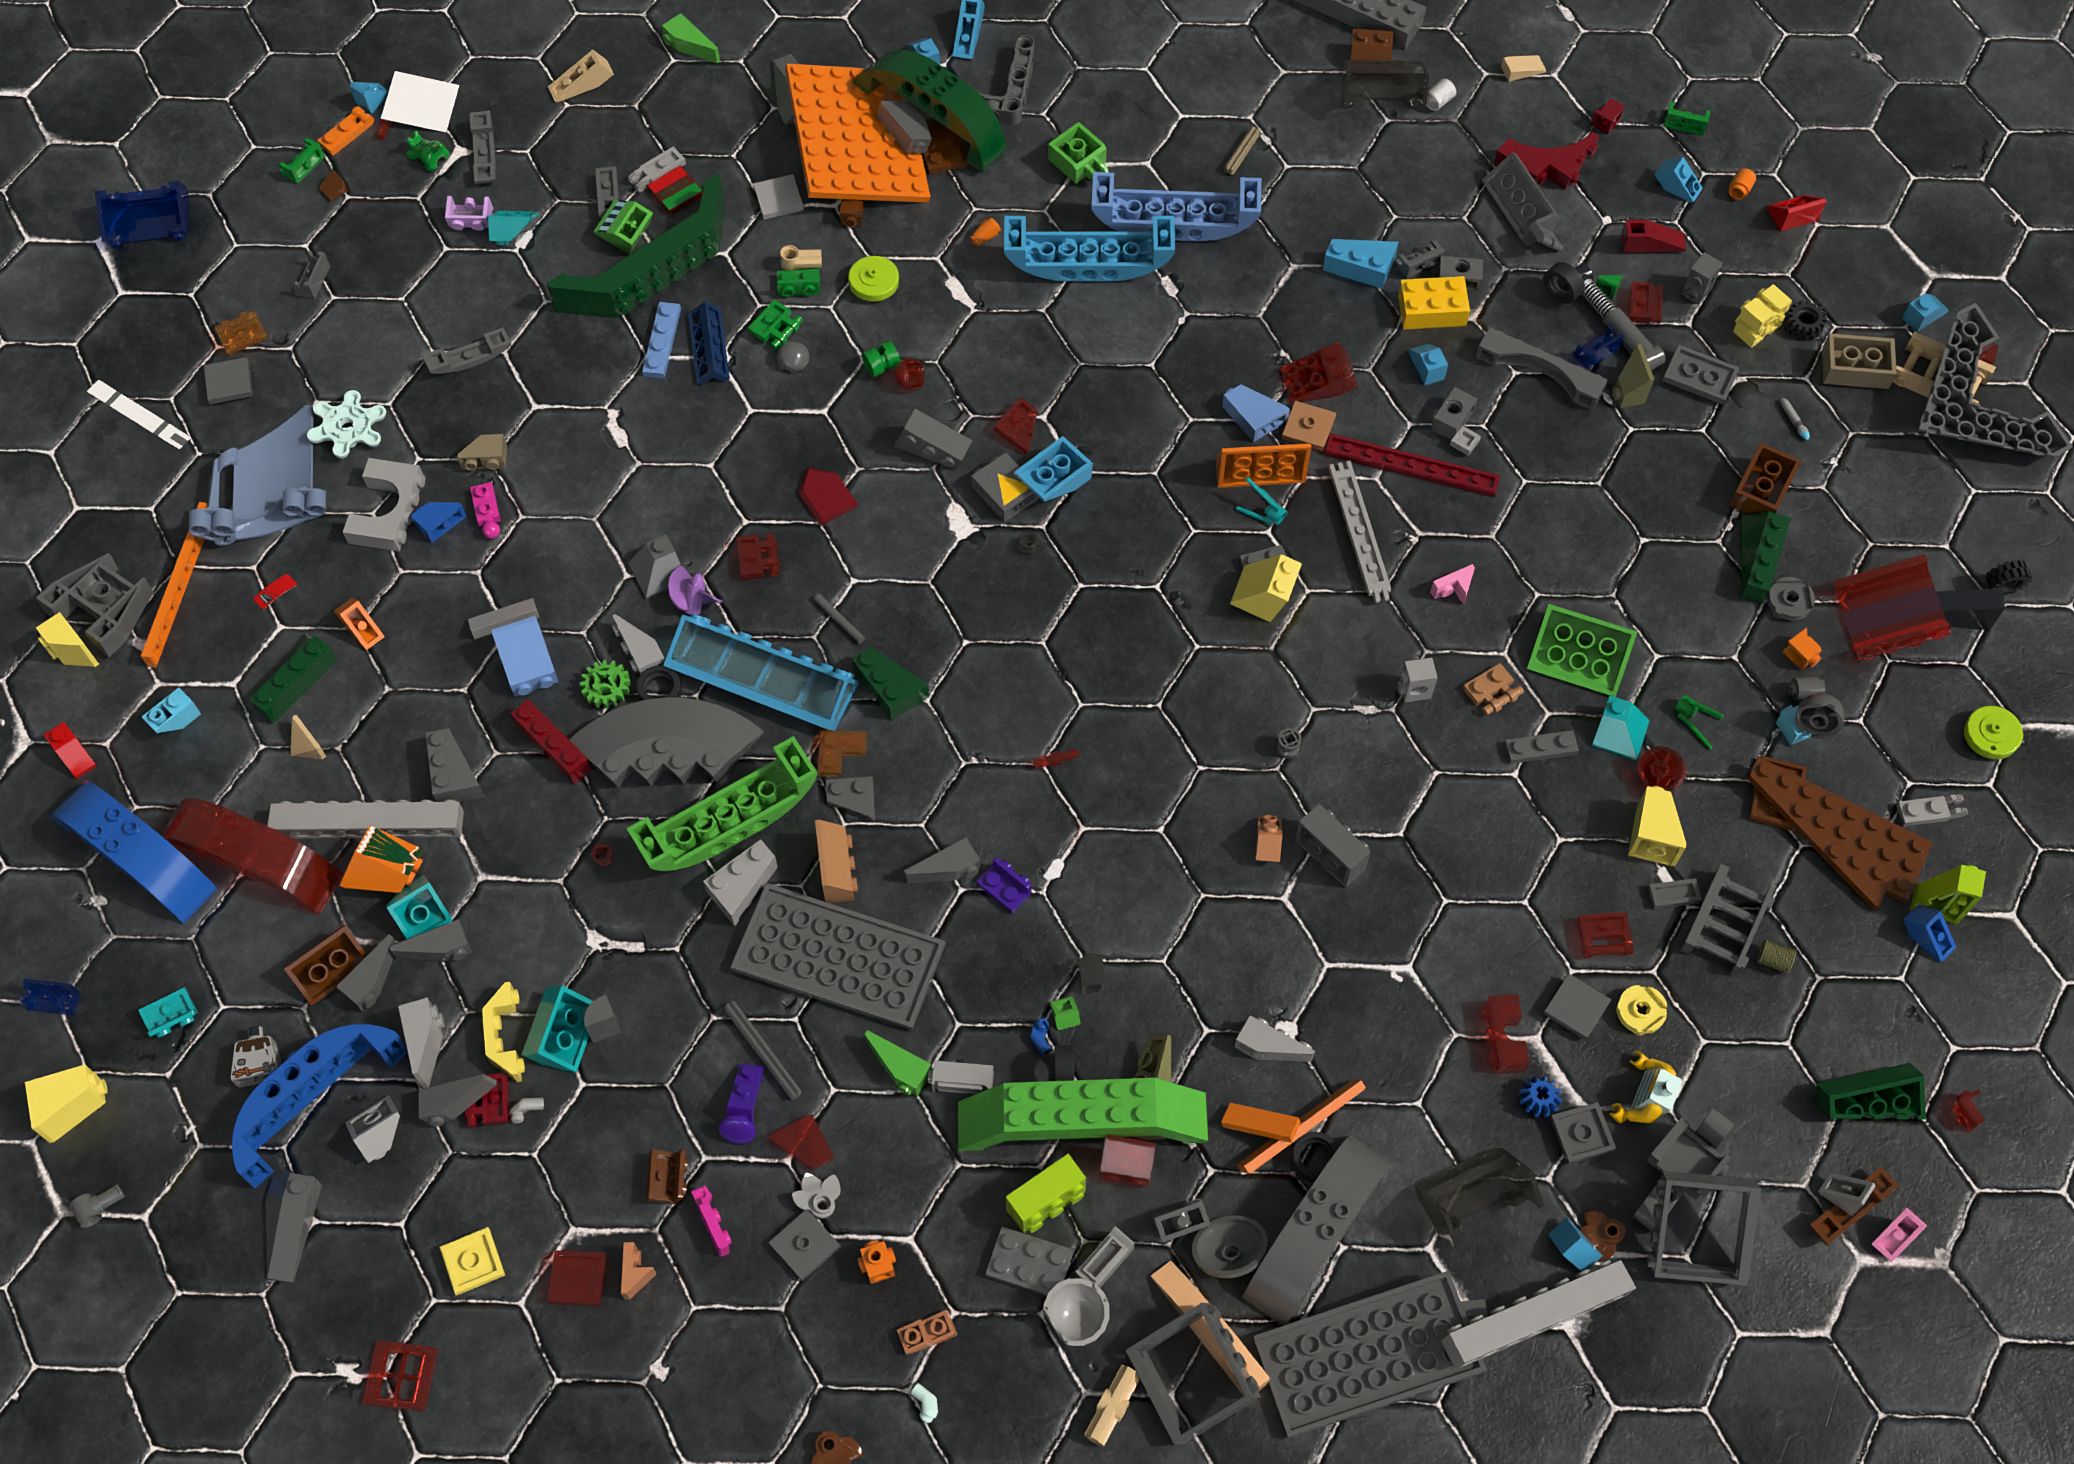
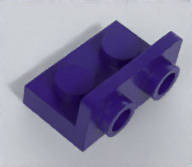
[977,857,1031,914]

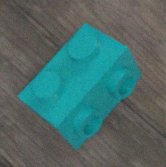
[138,987,198,1038]

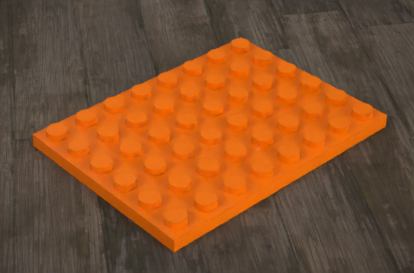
[785,64,930,203]

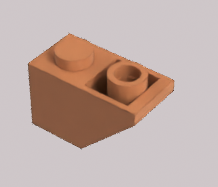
[1256,815,1282,862]

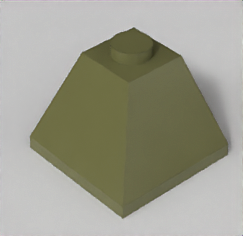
[1613,344,1654,408]

